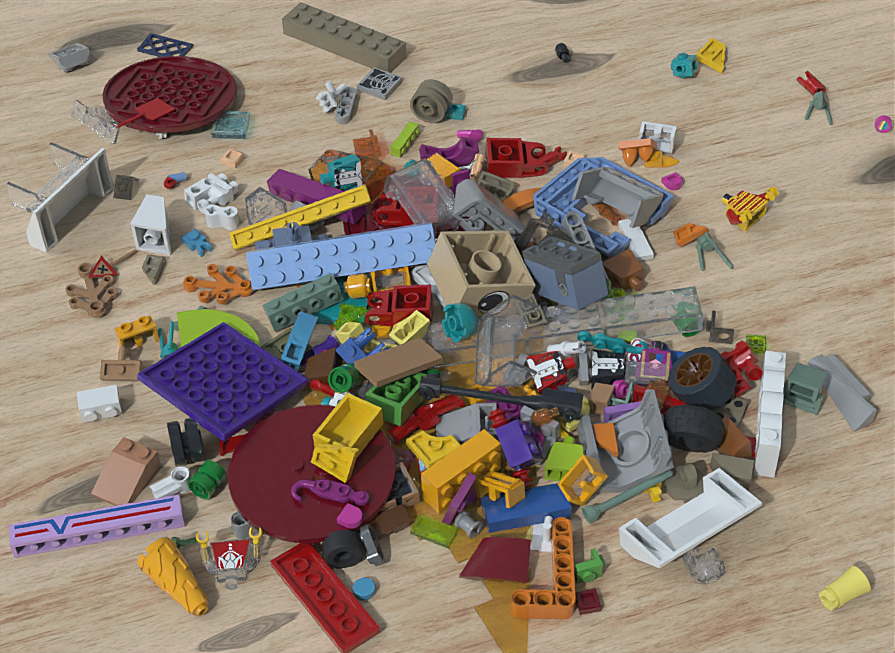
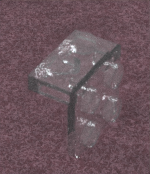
[245,187,287,225]

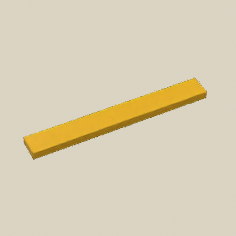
[229,185,372,251]

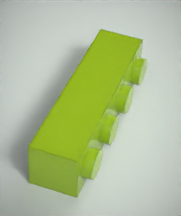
[390,121,420,158]

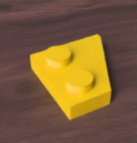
[696,37,726,74]
[311,443,359,483]

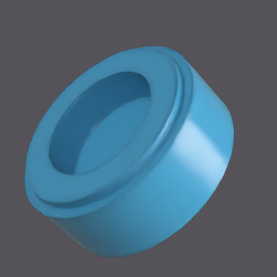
[353,578,375,600]

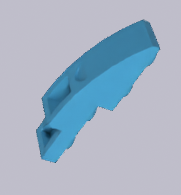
[281,311,318,372]

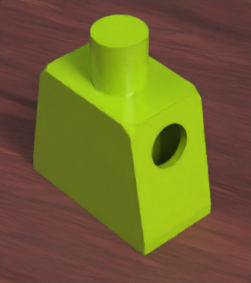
[544,436,583,481]

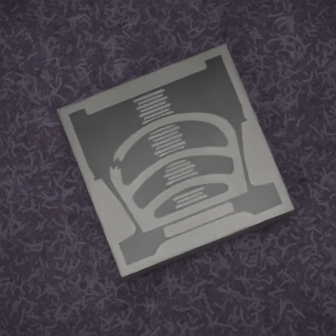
[357,67,402,100]

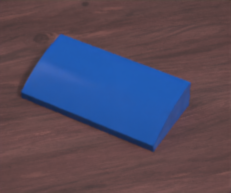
[479,483,572,533]

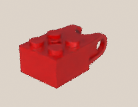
[485,138,548,178]
[375,187,441,226]
[365,284,434,328]

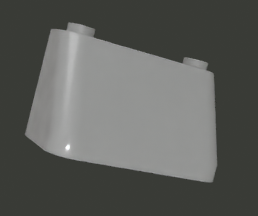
[453,179,528,243]

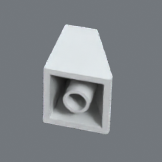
[130,194,172,255]

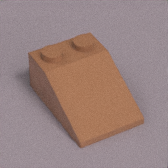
[91,437,161,506]

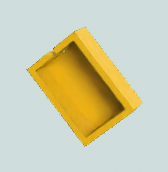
[313,393,383,459]

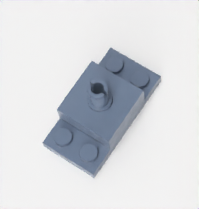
[255,222,328,250]

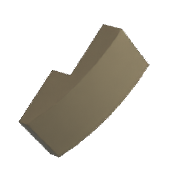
[515,294,547,329]

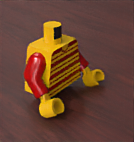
[722,187,779,232]

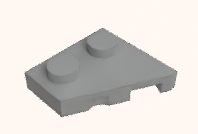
[575,342,592,386]

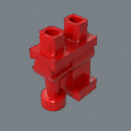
[721,340,763,397]

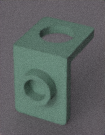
[610,381,635,406]

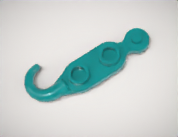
[577,331,649,354]

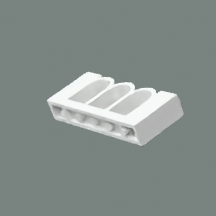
[753,351,786,478]

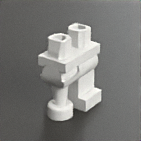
[184,173,239,214]

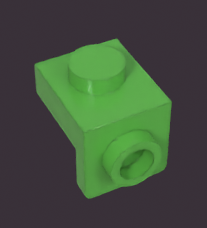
[574,548,605,584]

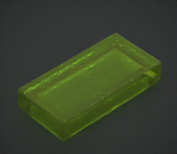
[410,514,458,549]

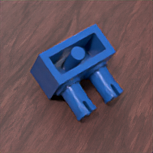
[336,327,388,379]

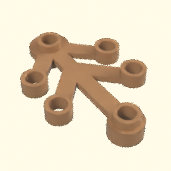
[65,263,118,318]

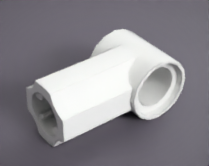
[149,467,191,499]

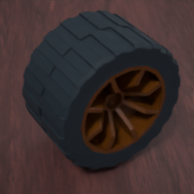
[668,346,737,411]

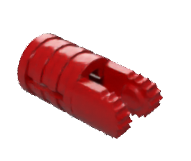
[797,71,826,96]

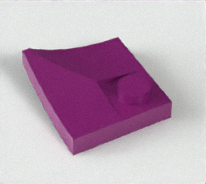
[441,472,478,527]

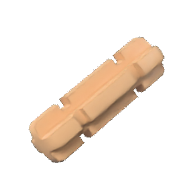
[470,153,485,182]

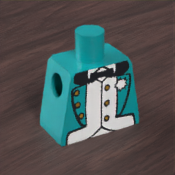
[320,154,362,191]

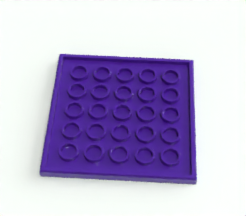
[137,322,309,442]

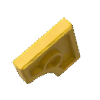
[406,431,461,469]

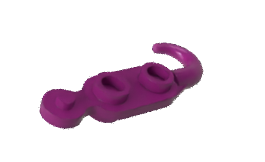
[291,479,369,506]

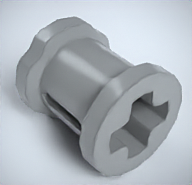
[454,511,483,539]

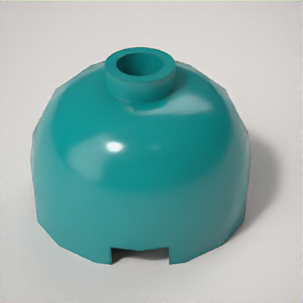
[442,303,479,343]

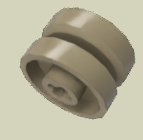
[410,79,453,123]

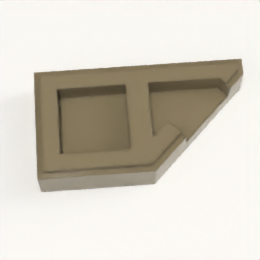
[142,254,166,285]

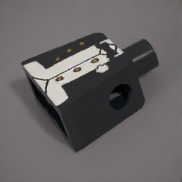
[591,349,635,390]

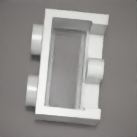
[639,121,677,153]

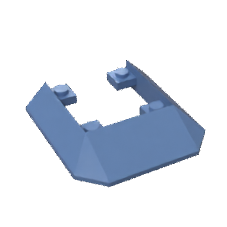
[533,157,674,257]

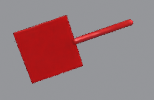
[117,98,175,128]

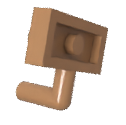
[100,346,142,381]

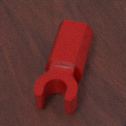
[538,146,567,169]

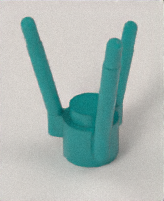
[158,321,181,359]

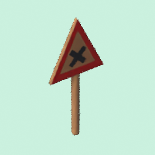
[88,249,137,279]

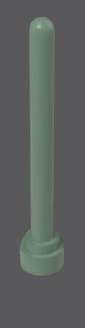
[582,469,673,524]

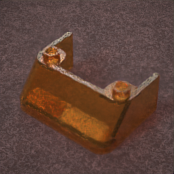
[308,149,397,204]

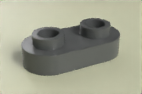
[358,523,385,567]

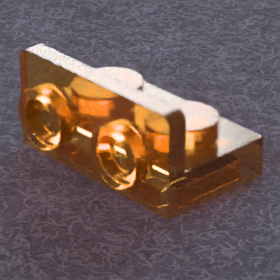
[353,129,381,166]

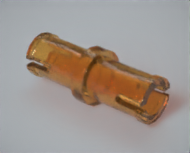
[591,202,621,225]

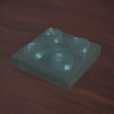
[211,111,250,139]

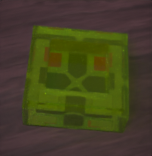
[746,334,766,354]

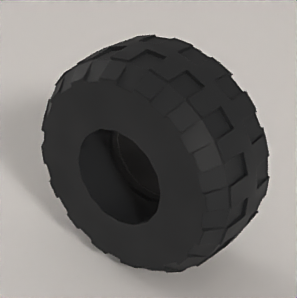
[663,405,724,453]

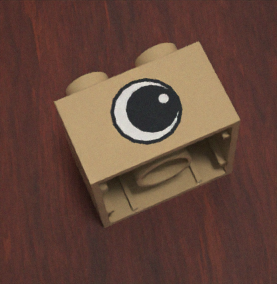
[427,231,536,319]

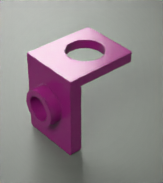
[450,169,470,194]

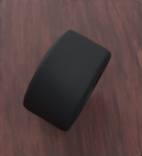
[322,530,363,569]

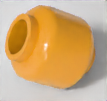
[344,274,372,299]

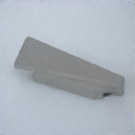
[808,354,876,431]

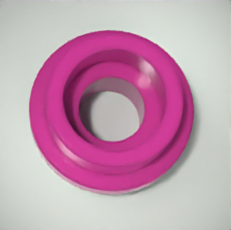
[613,379,629,399]

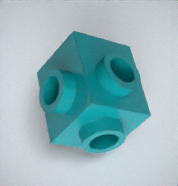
[671,53,698,78]

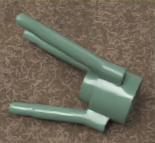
[805,91,832,125]
[696,232,733,271]

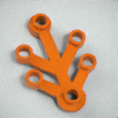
[183,264,254,305]

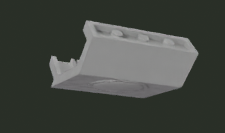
[577,389,674,493]

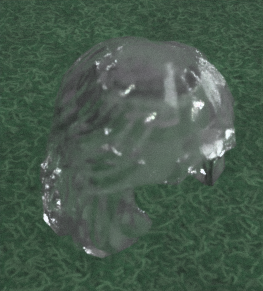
[683,546,726,585]

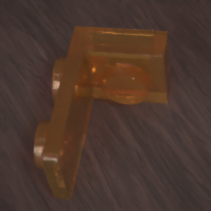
[647,380,671,410]

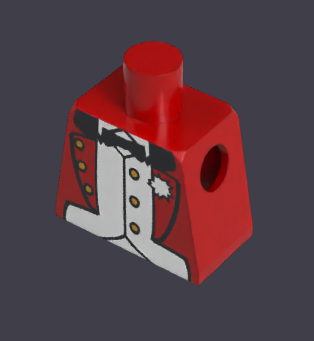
[526,351,577,395]

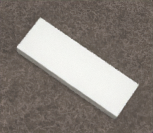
[618,219,654,261]

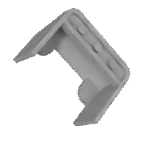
[572,167,664,228]

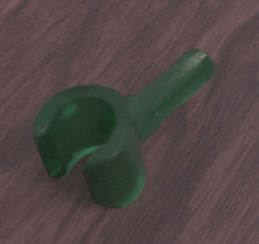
[172,537,197,551]

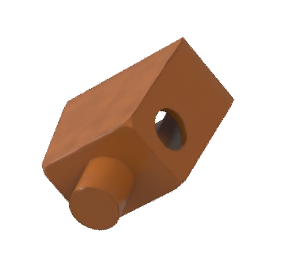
[602,249,644,291]

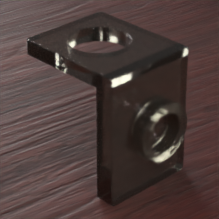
[113,175,139,200]
[706,310,734,344]

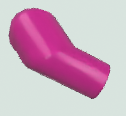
[457,129,483,141]

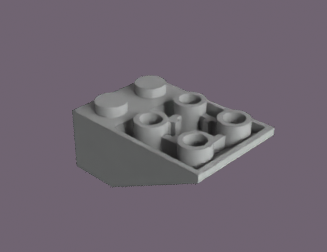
[436,403,498,445]

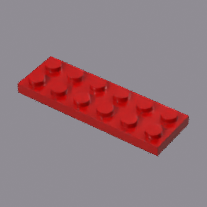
[270,543,380,653]

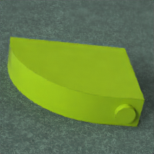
[177,309,261,347]

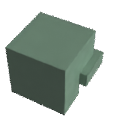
[783,362,828,415]

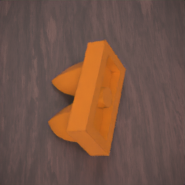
[618,138,657,167]

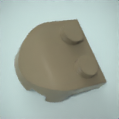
[477,171,515,201]

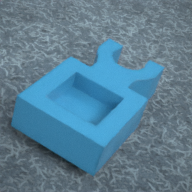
[181,229,212,257]

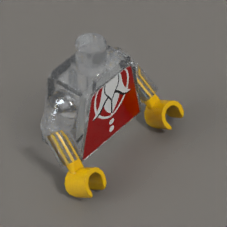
[196,527,264,590]

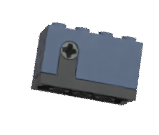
[522,236,608,310]

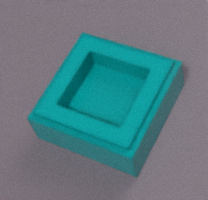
[446,103,466,120]

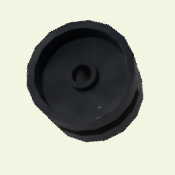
[167,418,204,466]

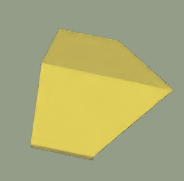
[389,310,430,345]

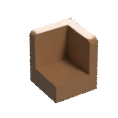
[588,383,614,415]

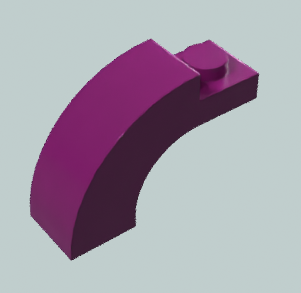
[419,136,479,167]

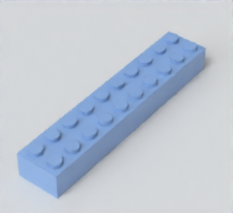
[246,222,436,290]

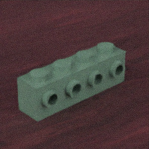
[262,273,344,332]

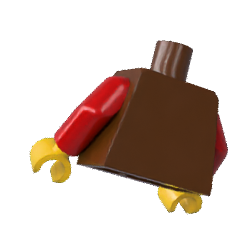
[298,347,349,397]

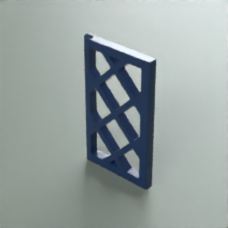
[137,33,193,57]

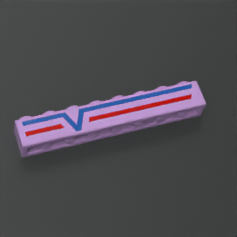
[9,495,185,558]

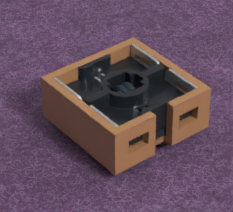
[379,462,420,514]

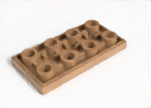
[354,338,443,388]

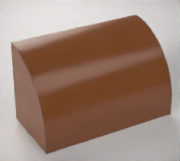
[716,416,752,459]

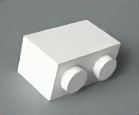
[77,384,122,423]

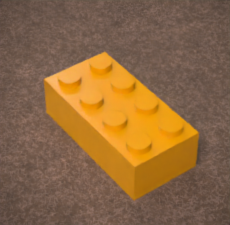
[421,429,501,514]

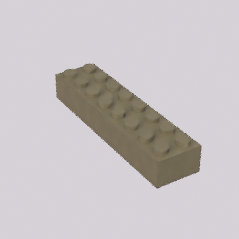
[282,2,407,73]

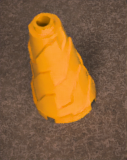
[137,537,209,616]

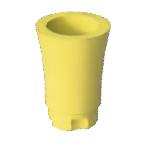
[819,565,871,611]

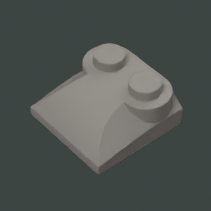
[48,43,90,72]

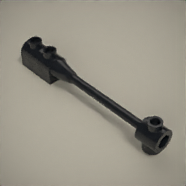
[419,373,584,422]

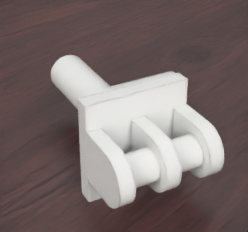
[316,81,346,112]

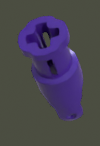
[301,335,340,369]

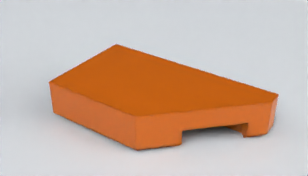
[673,223,709,247]
[593,423,618,457]

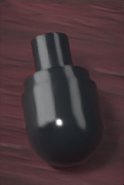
[555,43,569,63]

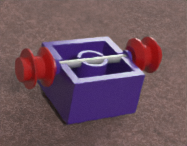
[487,408,544,488]

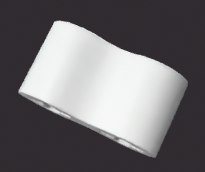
[204,205,240,230]

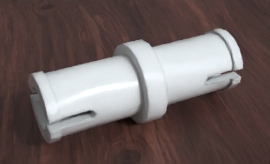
[547,340,586,357]

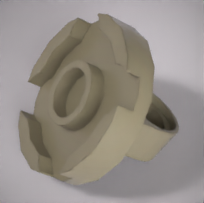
[665,463,705,503]

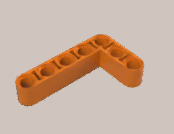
[510,517,576,619]

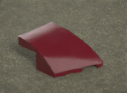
[459,537,531,584]

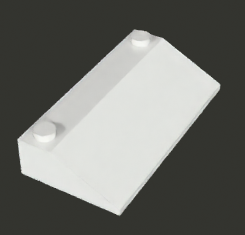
[26,148,114,253]
[619,468,762,568]

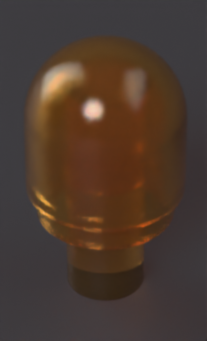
[530,407,559,426]

